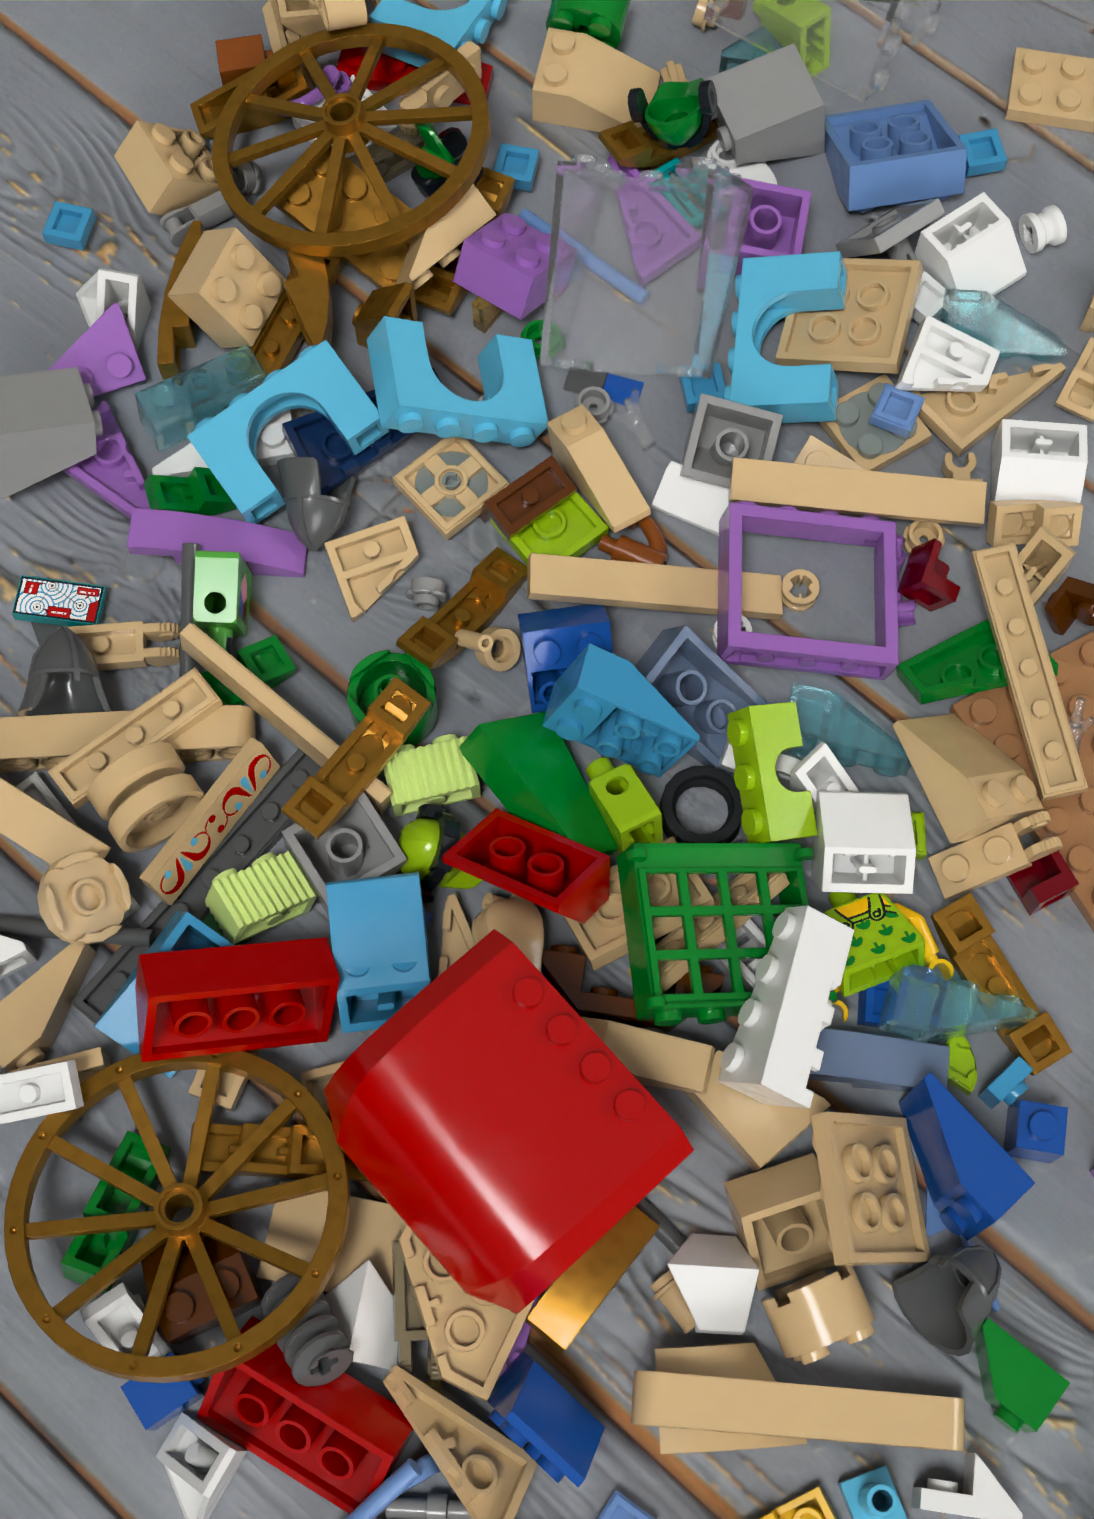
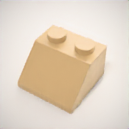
[723,1153,834,1291]

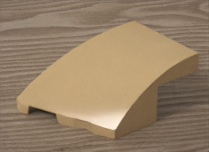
[655,1342,807,1454]

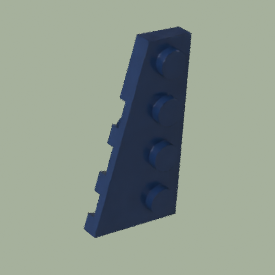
[282,367,442,495]

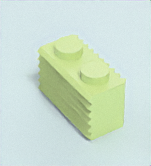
[384,734,481,817]
[205,851,318,945]

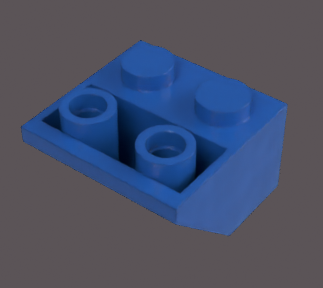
[518,604,613,713]
[487,1351,605,1487]

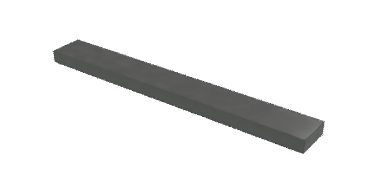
[70,748,322,1023]

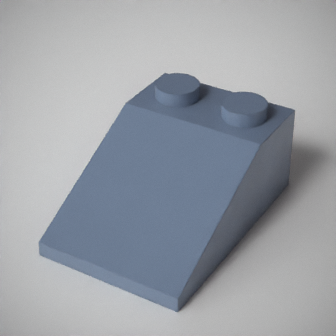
[635,625,768,775]

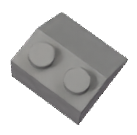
[680,393,783,489]
[281,792,408,917]

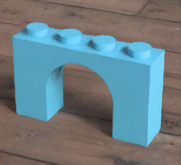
[369,0,509,67]
[724,251,848,423]
[366,316,548,447]
[187,340,389,524]

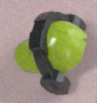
[398,804,482,904]

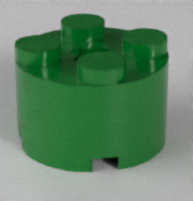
[546,0,631,49]
[347,650,438,746]

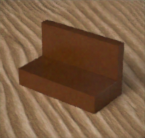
[480,455,577,540]

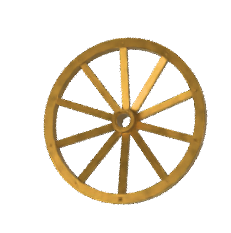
[212,23,491,257]
[4,1051,350,1383]

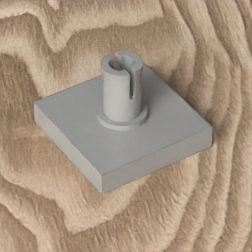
[836,198,945,260]

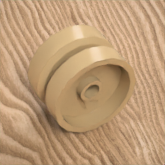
[87,742,204,853]

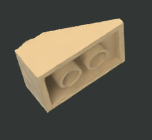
[532,27,661,132]
[892,713,1044,844]

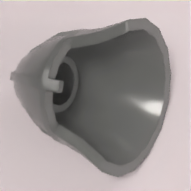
[277,457,356,551]
[17,626,112,716]
[892,1245,1002,1356]

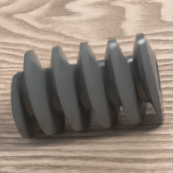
[261,1274,354,1387]

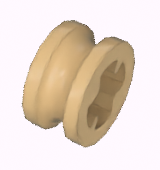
[781,569,820,612]

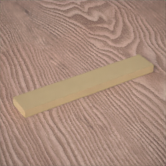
[728,457,987,527]
[970,542,1088,802]
[527,553,783,620]
[179,623,392,816]

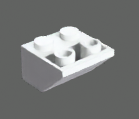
[915,192,1027,316]
[991,419,1088,503]
[811,790,916,894]

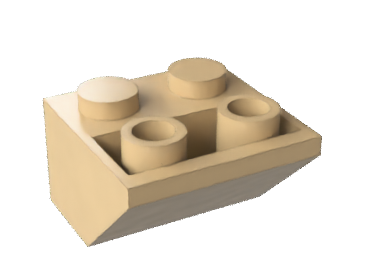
[114,120,220,215]

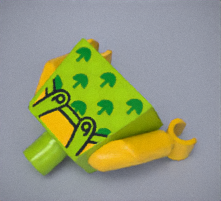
[823,892,954,1023]

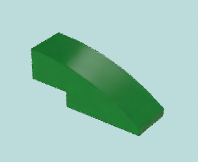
[61,1131,171,1294]

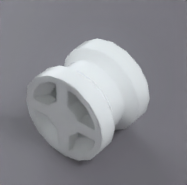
[1018,205,1067,254]

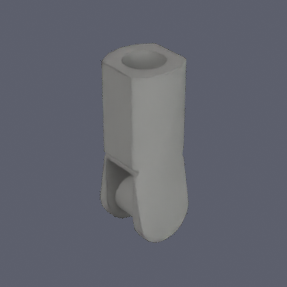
[160,190,234,246]

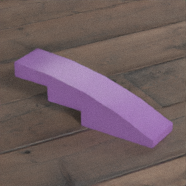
[127,508,308,578]

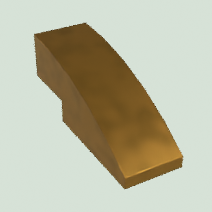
[190,64,315,139]
[284,250,333,347]
[525,1207,660,1353]

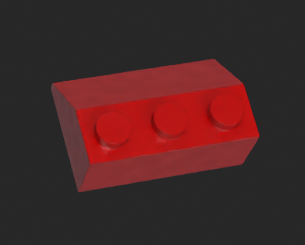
[442,808,610,924]

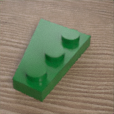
[897,619,1058,704]

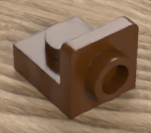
[1045,576,1094,635]

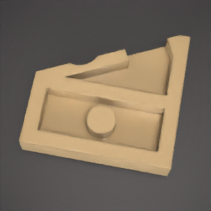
[324,516,419,622]

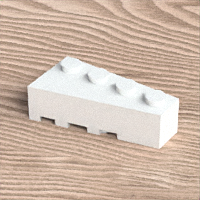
[718,905,854,1109]

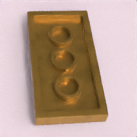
[275,146,413,289]

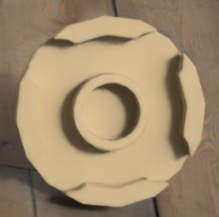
[37,851,131,945]

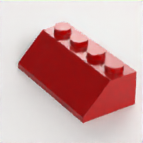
[135,937,340,1062]
[196,1315,414,1514]

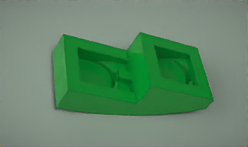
[143,467,238,516]
[201,635,296,706]

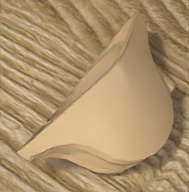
[471,893,544,971]

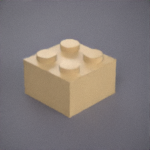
[167,227,287,348]

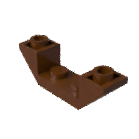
[541,945,724,1032]

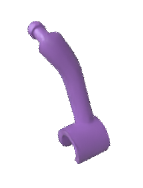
[279,65,351,117]
[896,535,916,626]

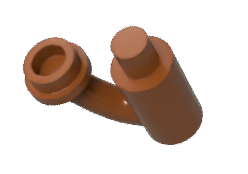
[598,515,669,565]

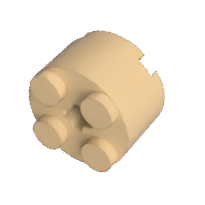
[761,1266,876,1365]

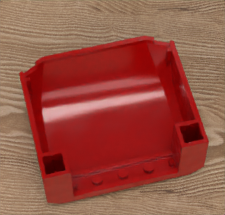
[324,929,694,1314]

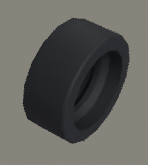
[659,765,743,843]

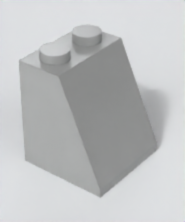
[705,43,825,164]
[0,367,103,498]

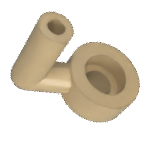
[454,626,521,672]

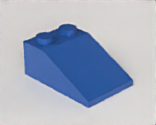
[899,1072,1035,1241]

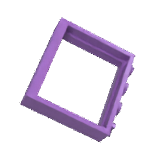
[717,501,899,680]

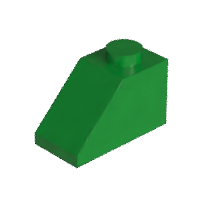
[975,1318,1070,1434]

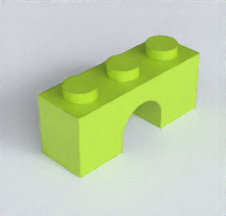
[727,702,818,843]

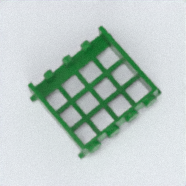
[616,843,838,1026]

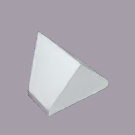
[75,268,152,352]
[667,1233,759,1335]
[323,1259,398,1370]
[155,1412,247,1519]

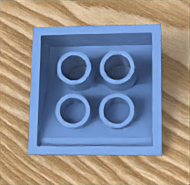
[825,99,967,213]

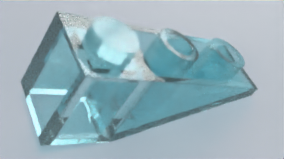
[940,289,1068,360]
[135,344,267,452]
[787,683,911,777]
[878,965,1038,1043]

